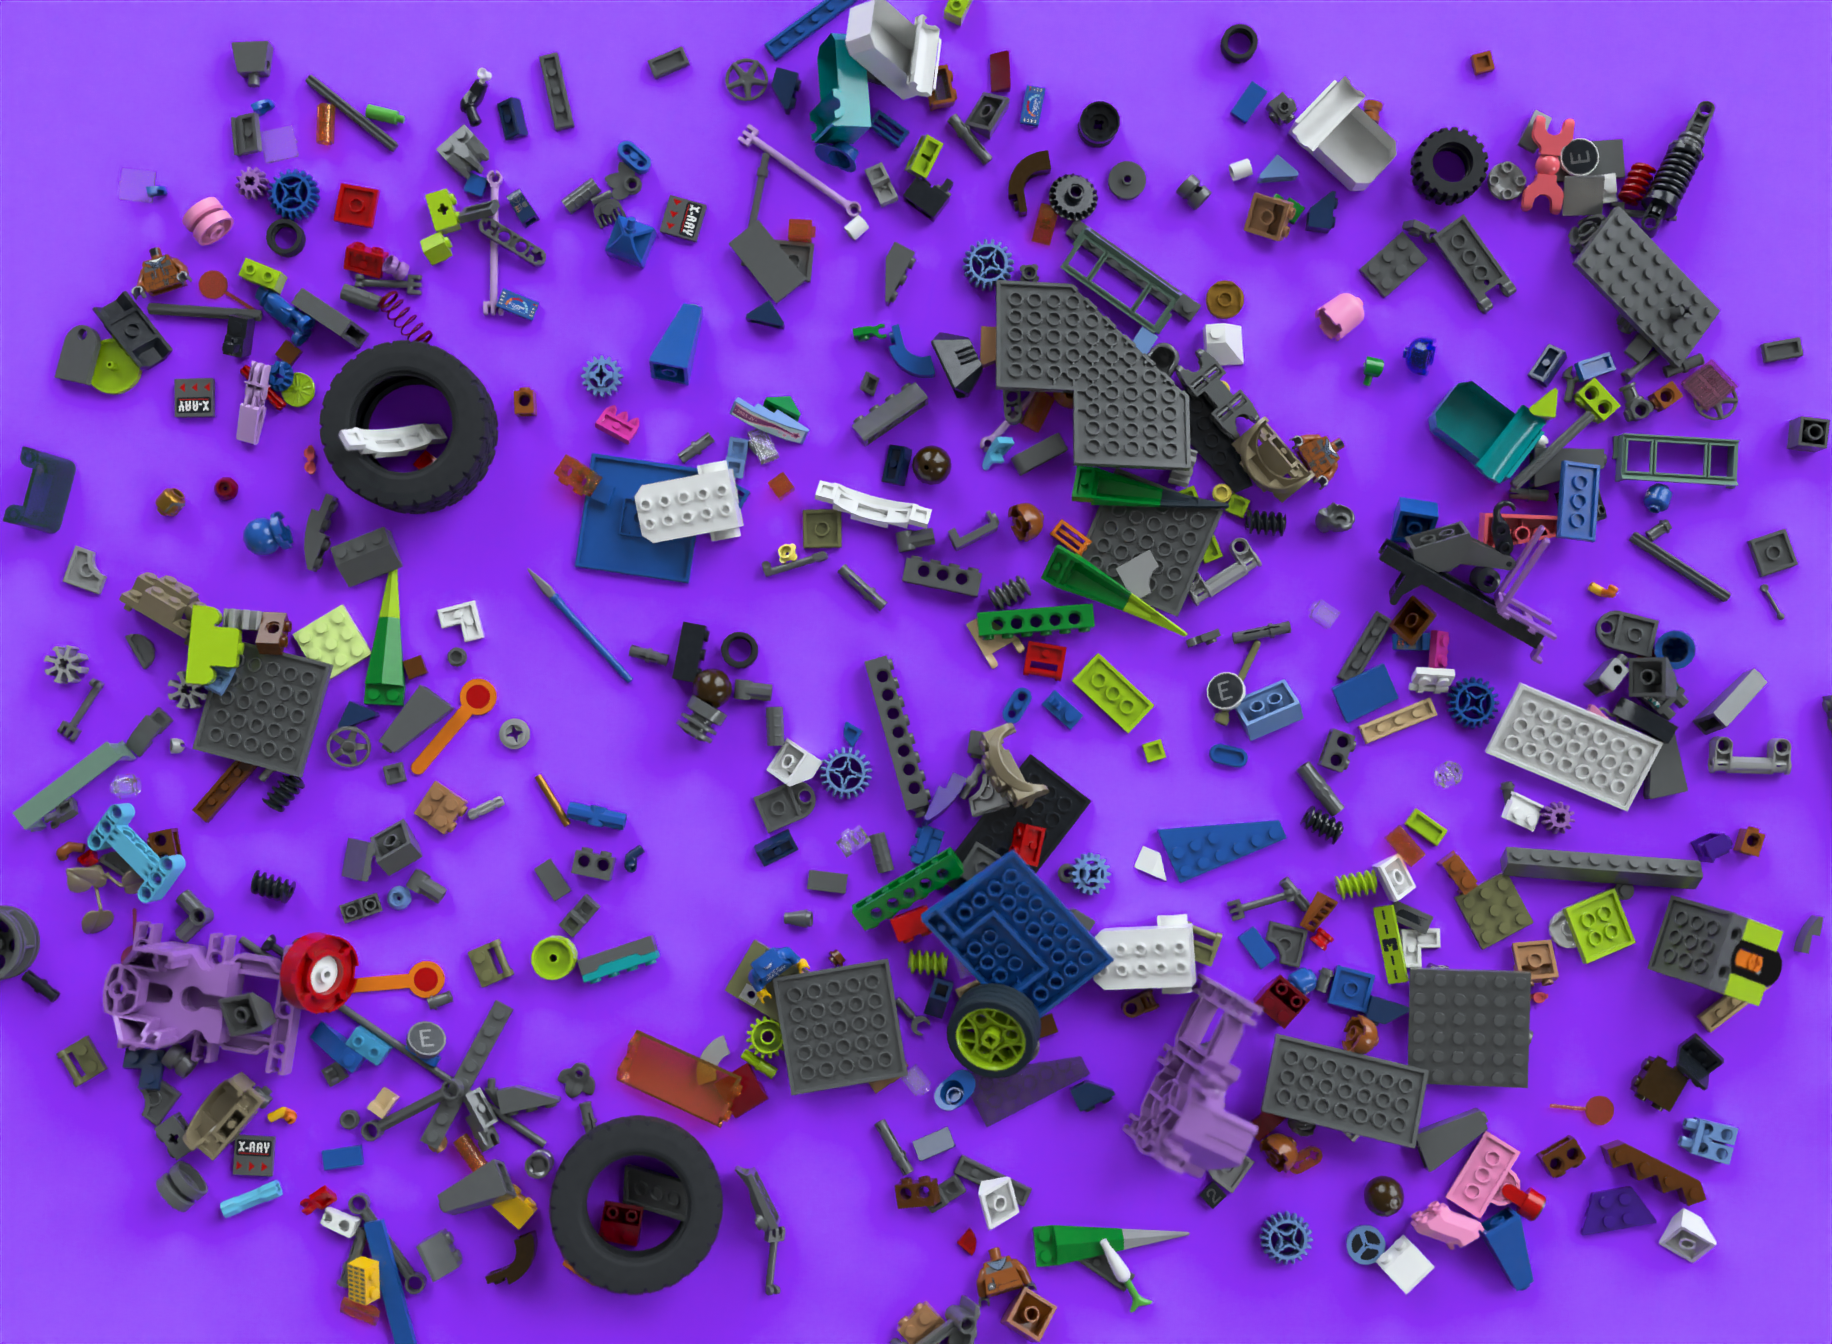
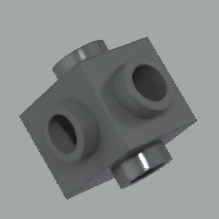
[1265,92,1297,126]

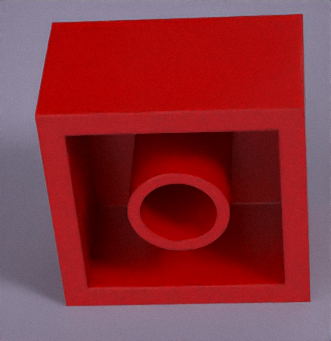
[890,904,933,944]

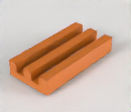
[1050,519,1092,556]

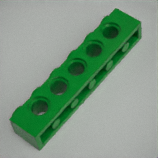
[976,603,1095,640]
[852,847,964,931]

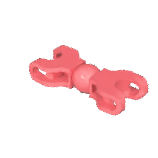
[1521,115,1575,215]

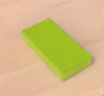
[1404,808,1448,846]

